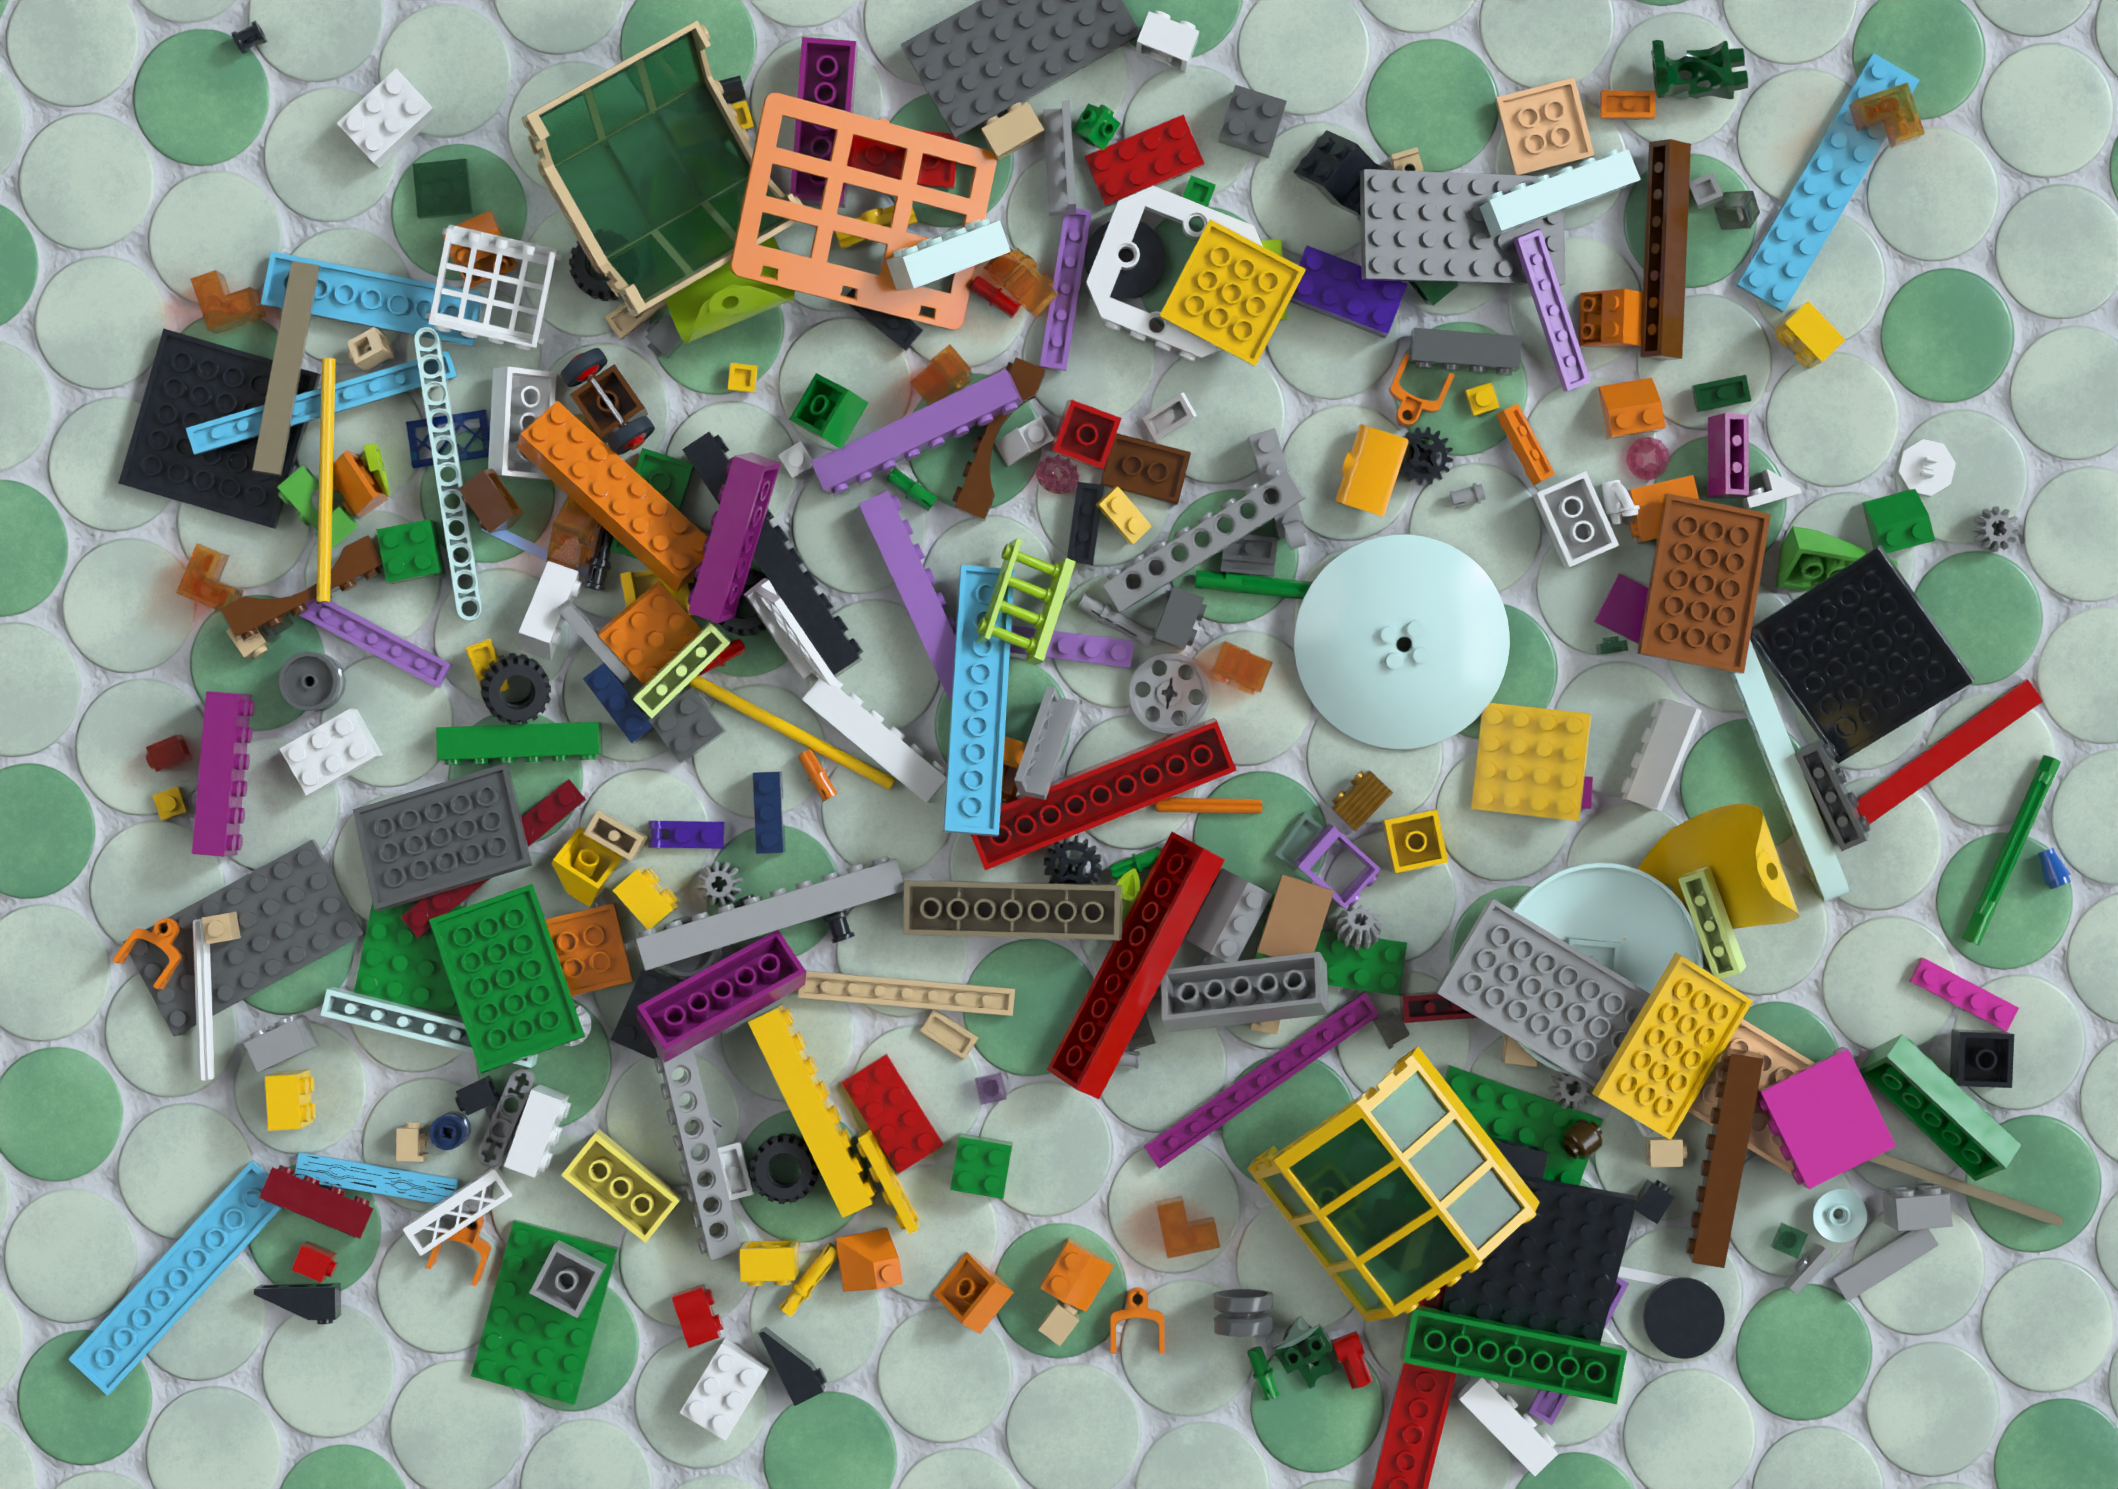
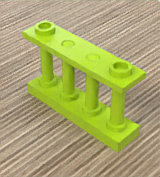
[976,538,1076,665]

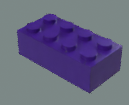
[1289,245,1407,338]

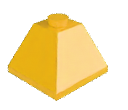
[552,827,623,907]

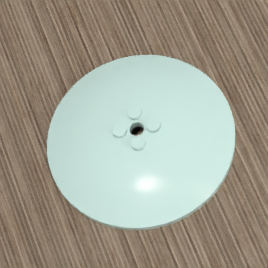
[1294,534,1510,749]
[1512,862,1703,1076]

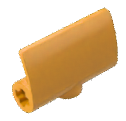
[1335,424,1409,517]

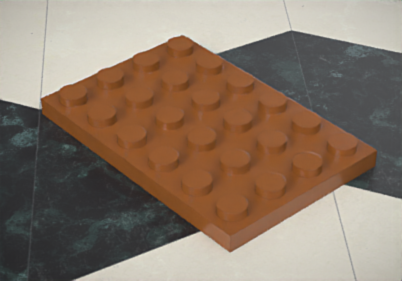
[1637,493,1771,674]

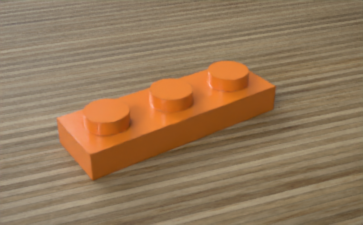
[1496,403,1555,486]

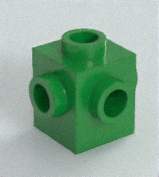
[1072,103,1121,151]

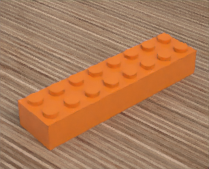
[516,400,707,593]

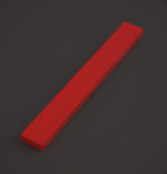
[1856,679,2043,825]

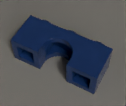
[583,663,654,743]
[753,771,786,854]

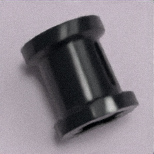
[231,20,268,54]
[824,911,855,944]

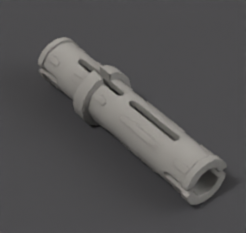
[1077,593,1155,647]

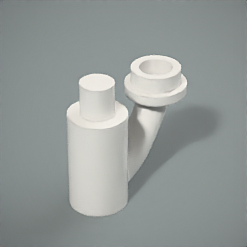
[1602,480,1640,525]

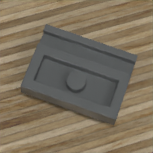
[1220,532,1278,577]

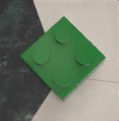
[789,373,868,450]
[376,519,445,584]
[950,1133,1013,1199]

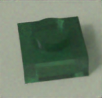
[1596,636,1628,655]
[1771,1222,1808,1259]

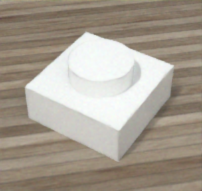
[778,441,813,479]

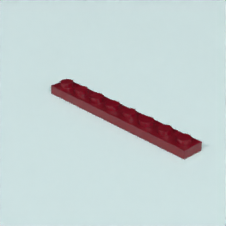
[401,779,586,938]

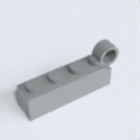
[1248,428,1306,550]

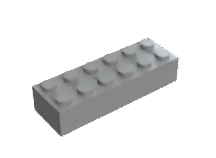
[1161,952,1329,1032]

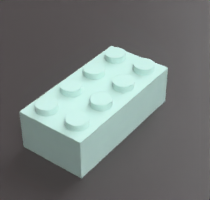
[886,218,1010,291]

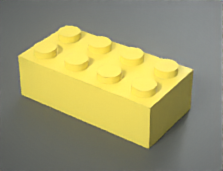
[561,1129,683,1243]

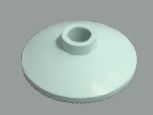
[1812,1189,1867,1243]

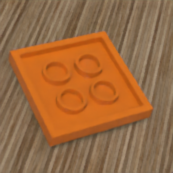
[597,581,702,685]
[545,903,634,996]

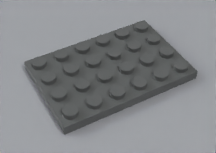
[353,763,532,912]

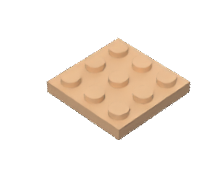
[1495,77,1595,175]

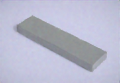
[1832,1229,1939,1302]

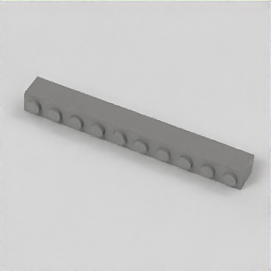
[634,856,904,971]

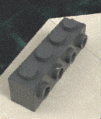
[1409,327,1522,375]
[1794,738,1871,851]

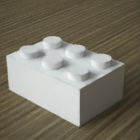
[337,68,439,168]
[1532,471,1619,569]
[280,709,383,796]
[504,1084,572,1178]
[680,1338,771,1441]

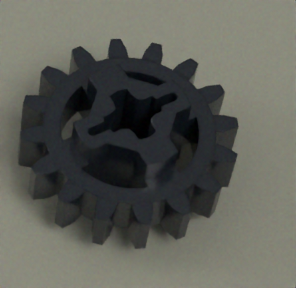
[1399,427,1453,486]
[1043,835,1102,884]

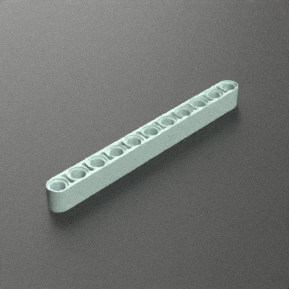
[414,327,482,620]
[1729,641,1849,903]

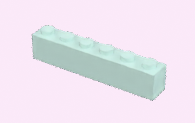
[1480,149,1641,237]

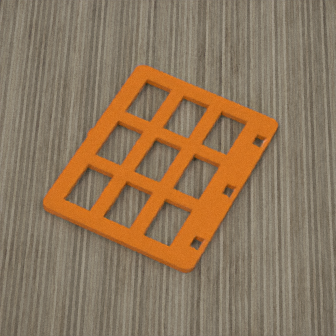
[730,92,997,330]

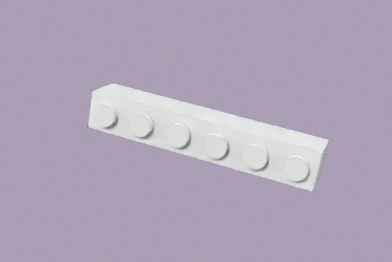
[802,679,947,803]

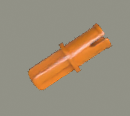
[798,749,838,802]

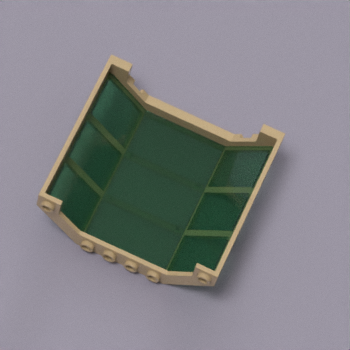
[521,20,802,315]

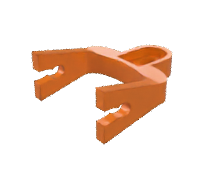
[1389,353,1455,428]
[112,918,182,990]
[425,1212,491,1287]
[1110,1287,1165,1354]

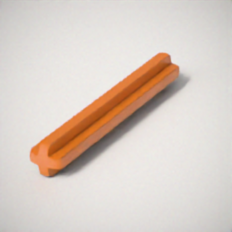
[1156,798,1262,814]

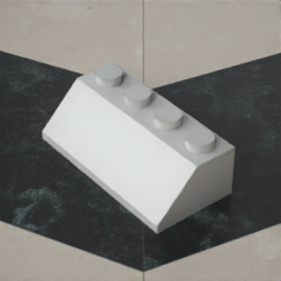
[488,367,557,480]
[1621,699,1702,811]

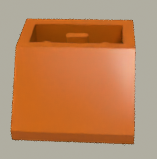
[443,210,518,289]
[1579,289,1643,348]

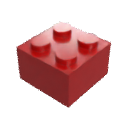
[1049,400,1122,469]

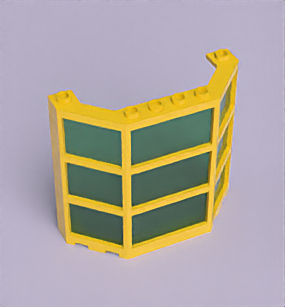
[1247,1046,1540,1322]

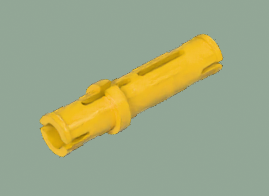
[778,1243,838,1317]

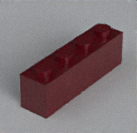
[1399,991,1478,1023]
[259,1165,374,1239]

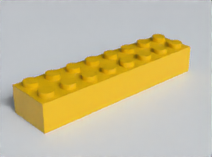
[748,1004,877,1218]

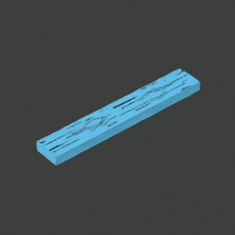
[295,1152,459,1204]

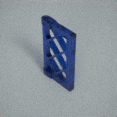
[406,409,490,469]

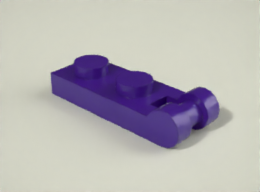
[648,820,725,849]

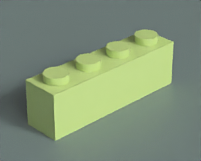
[633,621,730,718]
[1678,866,1746,979]

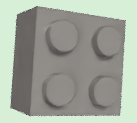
[244,1014,319,1073]
[1882,1183,1953,1231]
[529,1240,607,1318]

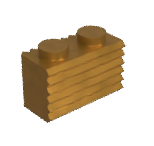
[1331,770,1393,832]

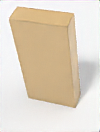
[919,1009,979,1060]

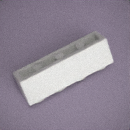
[1456,1377,1558,1476]

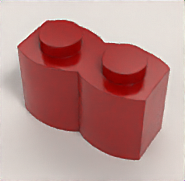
[672,1284,724,1348]

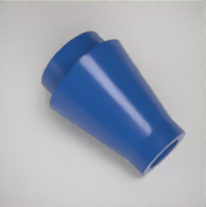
[2038,848,2071,890]

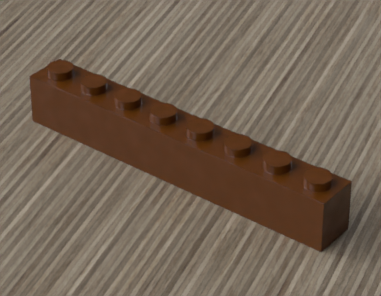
[1640,139,1691,361]
[1686,1048,1764,1268]

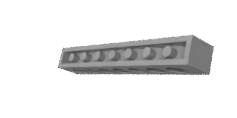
[1103,469,1306,612]
[654,1047,741,1260]

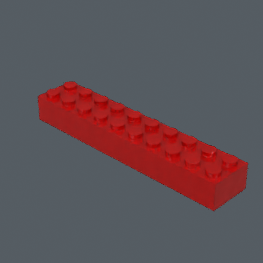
[970,718,1237,870]
[1046,832,1225,1099]

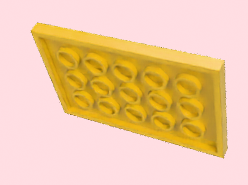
[1592,952,1753,1140]

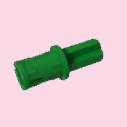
[887,468,938,511]
[1109,846,1161,880]
[1247,1346,1280,1401]

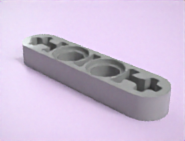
[558,599,634,683]
[477,1068,536,1167]

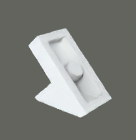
[1142,392,1197,441]
[995,416,1054,466]
[1741,469,1801,509]

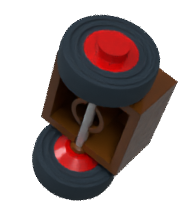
[560,348,655,455]

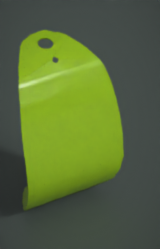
[648,153,795,344]

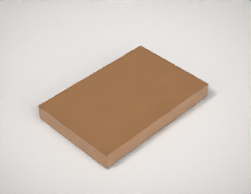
[1257,874,1334,957]

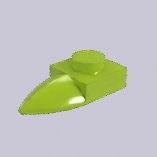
[362,443,390,497]
[1116,868,1140,922]

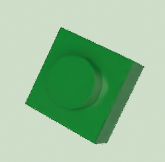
[1182,175,1216,207]

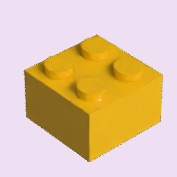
[1774,301,1846,368]
[1381,809,1448,874]
[612,867,679,930]
[265,1069,316,1131]
[740,1240,799,1286]

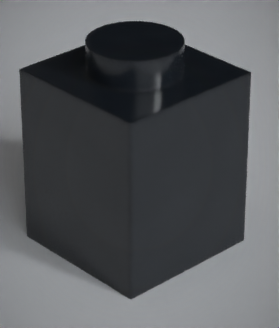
[455,1075,500,1116]
[1635,1179,1675,1224]

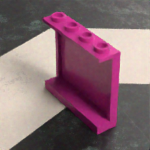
[1756,1047,1896,1189]

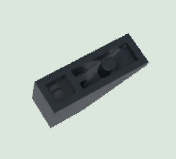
[254,1283,341,1324]
[759,1327,827,1406]

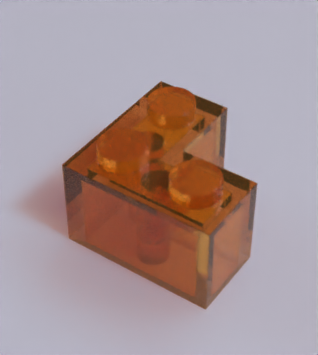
[1849,82,1925,148]
[984,247,1059,317]
[191,270,267,334]
[910,344,972,406]
[546,495,600,571]
[176,543,244,612]
[1210,641,1273,695]
[1156,1196,1220,1259]

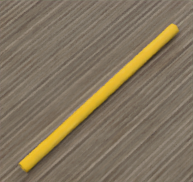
[316,358,336,603]
[687,675,895,791]

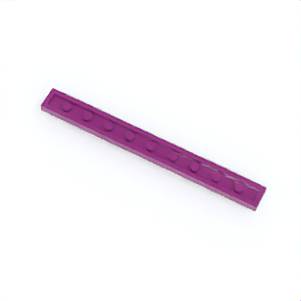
[1144,992,1380,1169]

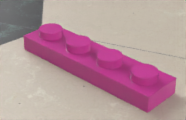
[1909,957,2019,1032]

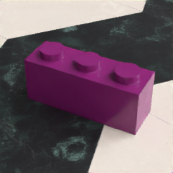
[1708,413,1749,499]

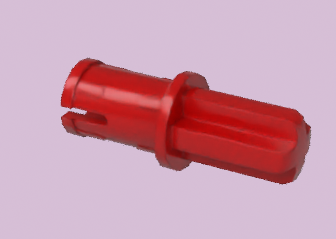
[970,276,1021,318]
[699,639,746,676]

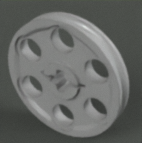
[1129,652,1210,734]

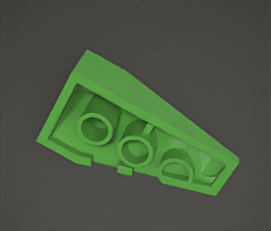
[1776,526,1898,591]

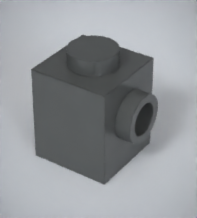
[646,313,684,358]

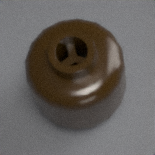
[1562,1119,1602,1160]

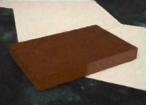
[1100,433,1191,505]

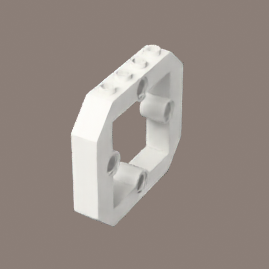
[1086,186,1263,361]

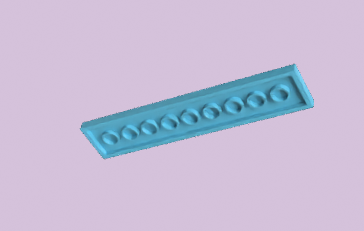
[1736,53,1920,313]
[943,565,1015,837]
[68,1160,282,1396]

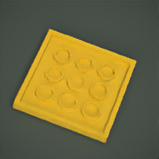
[1159,219,1306,367]
[1471,703,1592,821]

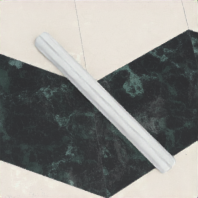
[193,919,214,1081]

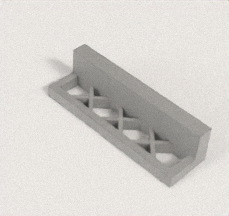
[1043,100,1076,216]
[1014,686,1078,800]

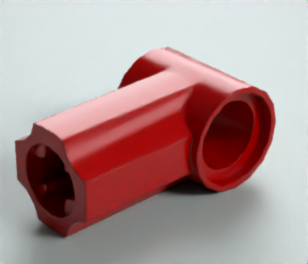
[1331,1331,1373,1389]

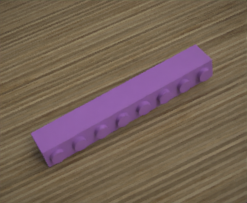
[811,369,1023,495]
[859,491,956,700]

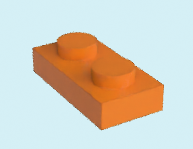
[1600,90,1655,120]

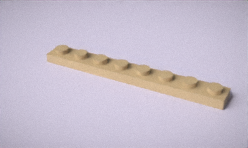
[798,971,1015,1016]

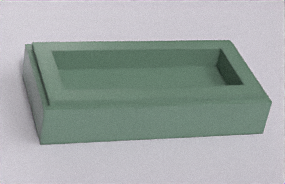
[1273,812,1325,871]

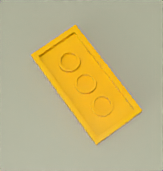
[856,1128,921,1234]

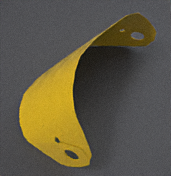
[1637,804,1800,929]

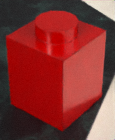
[291,1241,338,1282]

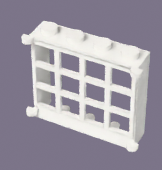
[426,224,562,350]

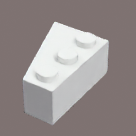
[519,561,582,661]

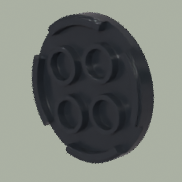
[1085,221,1165,300]
[1643,1277,1725,1359]

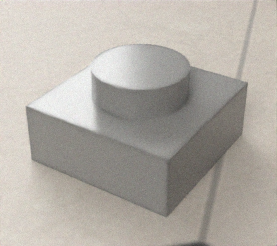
[1689,173,1724,210]

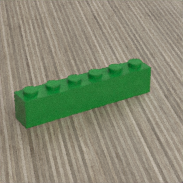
[436,722,603,765]

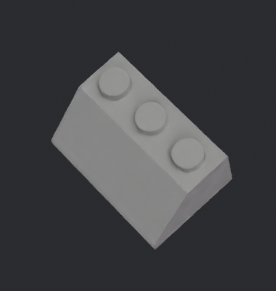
[1185,868,1272,962]

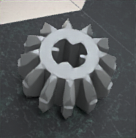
[1971,506,2020,552]
[697,861,743,907]
[1335,904,1382,951]
[1548,1071,1594,1110]

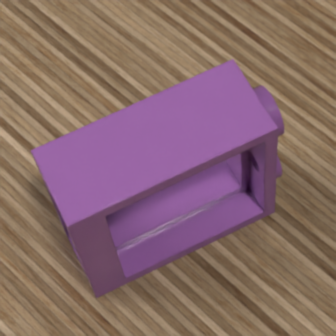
[1293,824,1381,909]

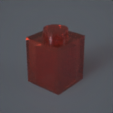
[146,735,193,772]

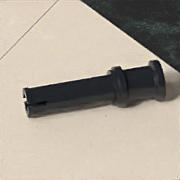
[581,525,614,592]

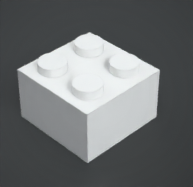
[1136,11,1199,72]

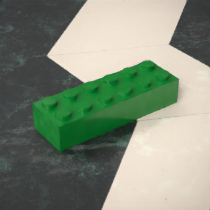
[1859,1034,2021,1181]

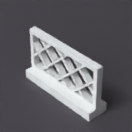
[744,578,837,686]

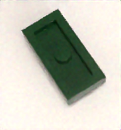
[1691,375,1751,412]

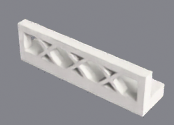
[403,1165,513,1256]

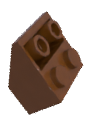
[458,468,524,533]

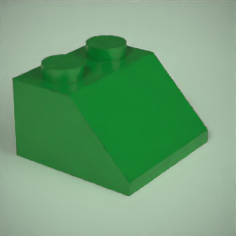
[1862,489,1935,554]

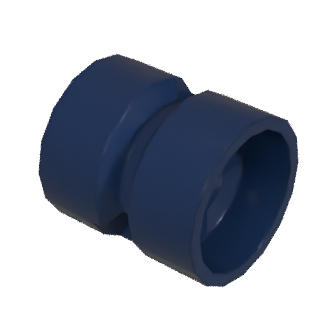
[430,1112,471,1150]

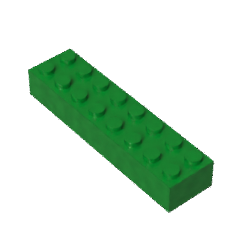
[1400,1305,1627,1405]

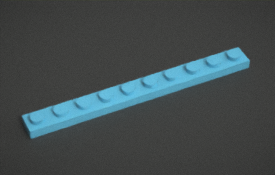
[186,350,457,455]

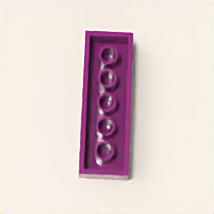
[790,37,858,208]
[687,452,781,623]
[192,691,255,857]
[637,930,806,1062]

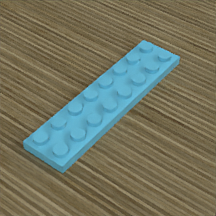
[261,251,484,347]

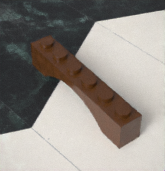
[952,357,1046,521]
[220,535,383,642]

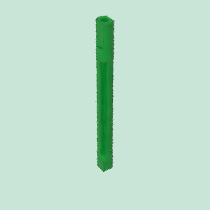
[1195,570,1312,599]
[1962,755,2061,946]

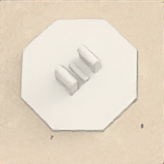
[1898,439,1956,496]

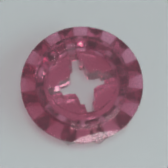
[1626,437,1670,480]
[1036,454,1080,494]

